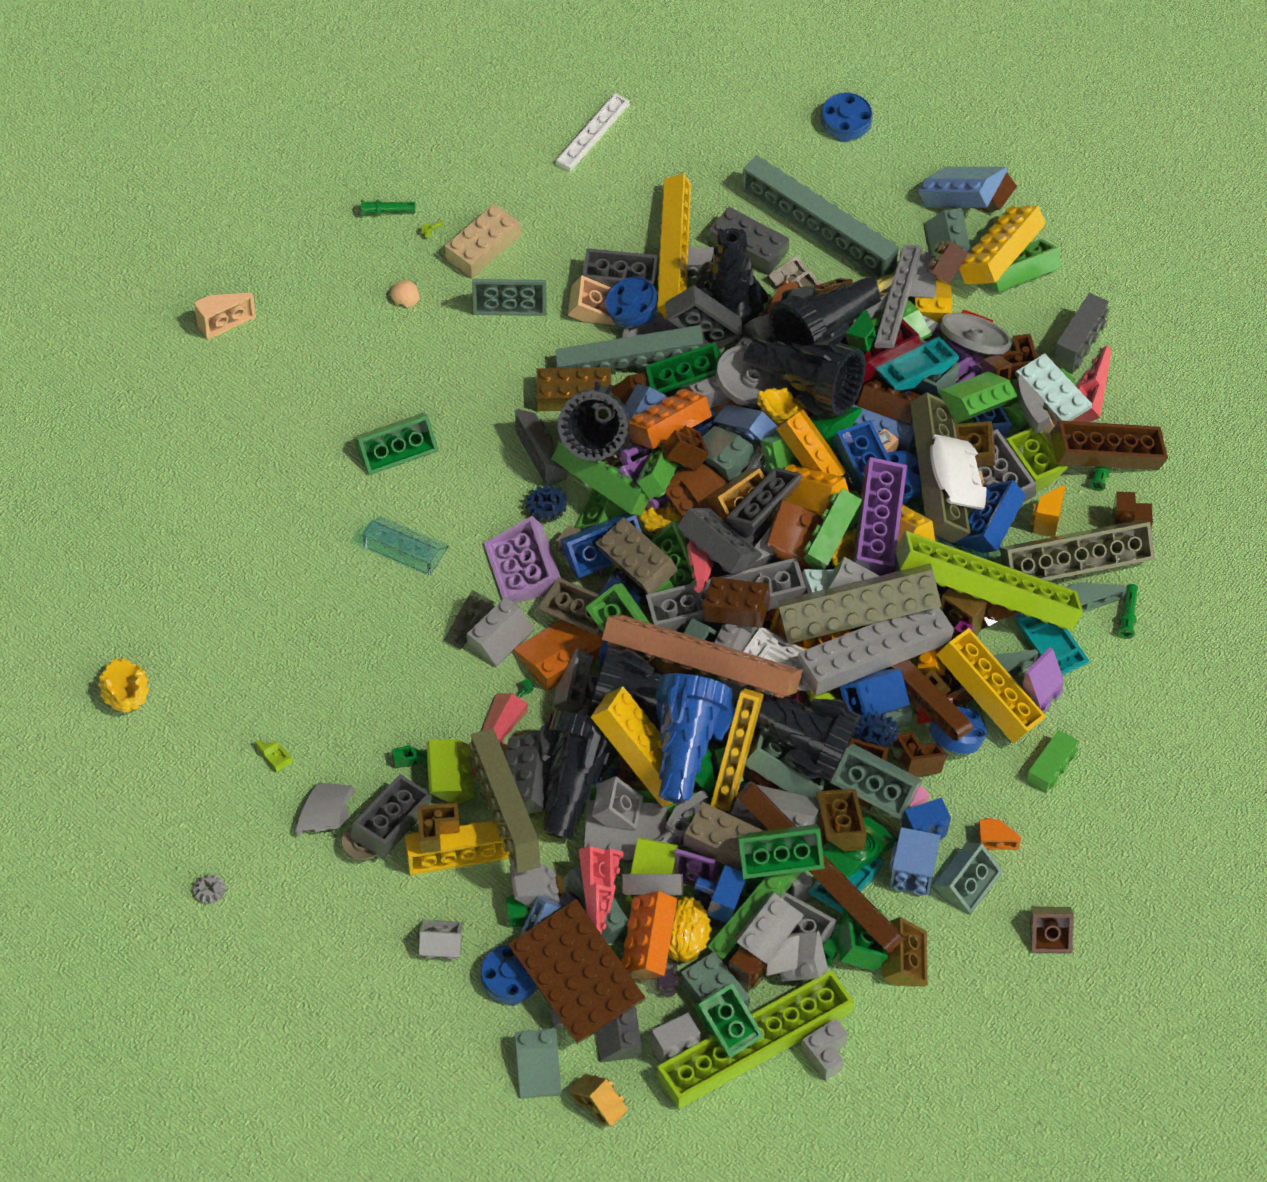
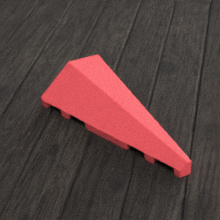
[1072,345,1112,422]
[687,539,714,593]
[472,693,528,778]
[579,846,624,934]

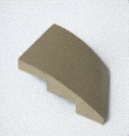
[767,255,822,288]

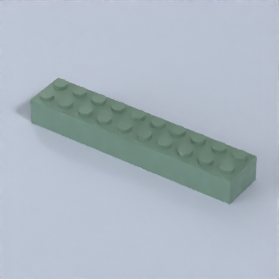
[742,155,899,279]

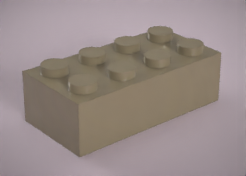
[596,517,678,594]
[683,802,763,879]

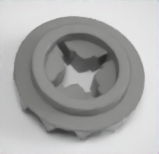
[193,873,226,904]

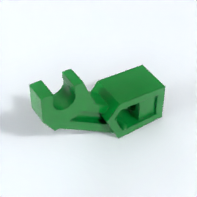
[392,745,428,773]
[823,918,842,966]

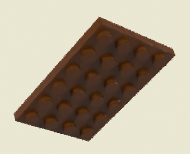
[508,899,646,1045]

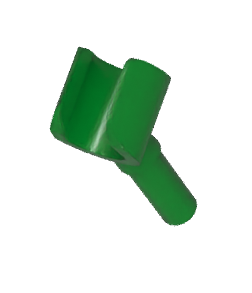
[516,678,534,698]

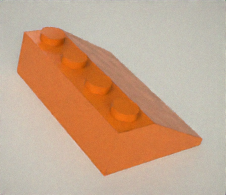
[513,620,603,691]

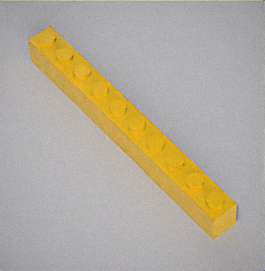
[656,173,691,319]

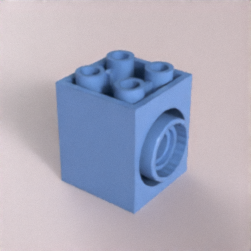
[889,827,941,896]

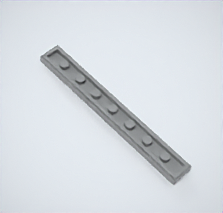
[875,245,922,348]

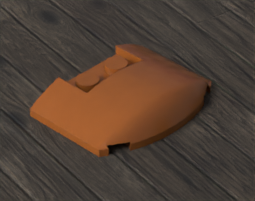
[665,463,727,518]
[766,500,832,571]

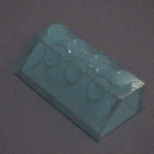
[362,516,448,576]

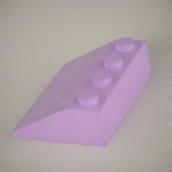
[484,516,561,603]

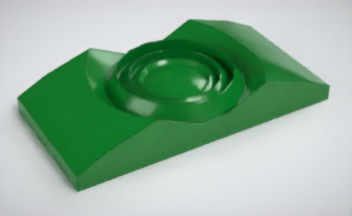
[822,816,899,879]

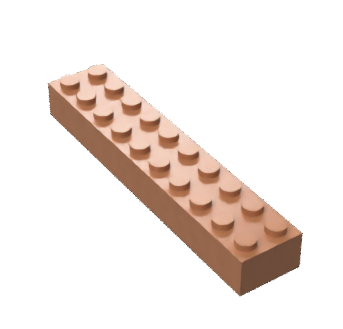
[602,614,803,698]

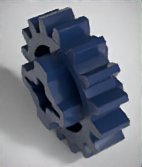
[526,484,567,523]
[855,711,899,747]

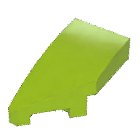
[255,740,293,772]

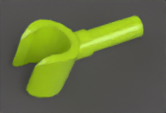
[421,221,444,238]

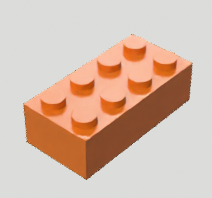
[629,389,712,449]
[621,891,677,981]

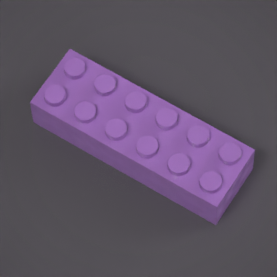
[852,457,907,575]

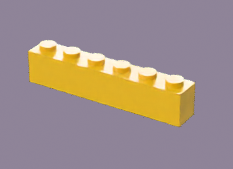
[711,689,764,812]

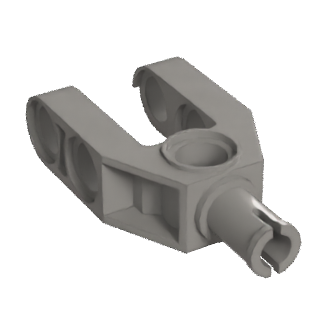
[655,791,726,847]

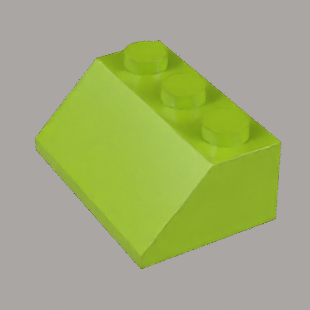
[1006,428,1068,491]
[427,739,474,805]

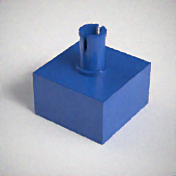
[694,865,746,923]

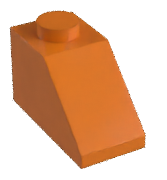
[978,818,1021,850]

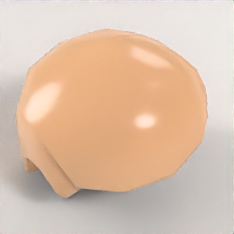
[390,280,420,308]

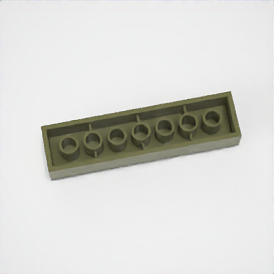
[910,393,970,543]
[999,520,1155,581]
[778,563,942,644]
[468,728,541,873]

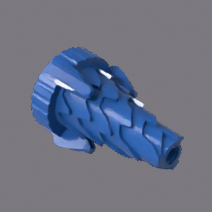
[655,673,736,804]

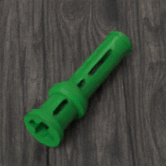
[361,200,415,216]
[1089,466,1110,491]
[1117,584,1138,639]

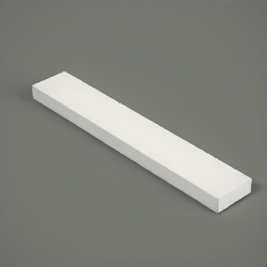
[555,93,630,172]

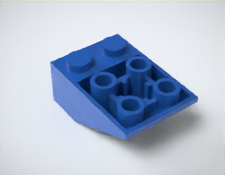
[840,668,910,719]

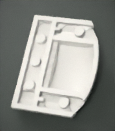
[930,434,986,510]
[743,627,812,691]

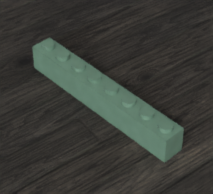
[556,325,705,369]

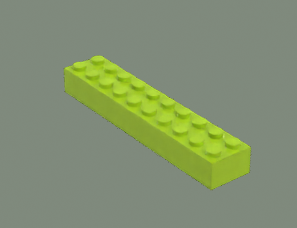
[895,531,1083,631]
[657,970,854,1109]

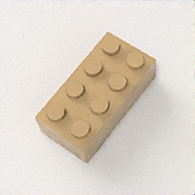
[445,204,521,278]

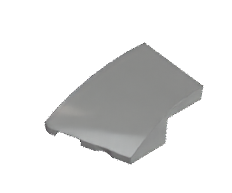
[296,782,354,835]

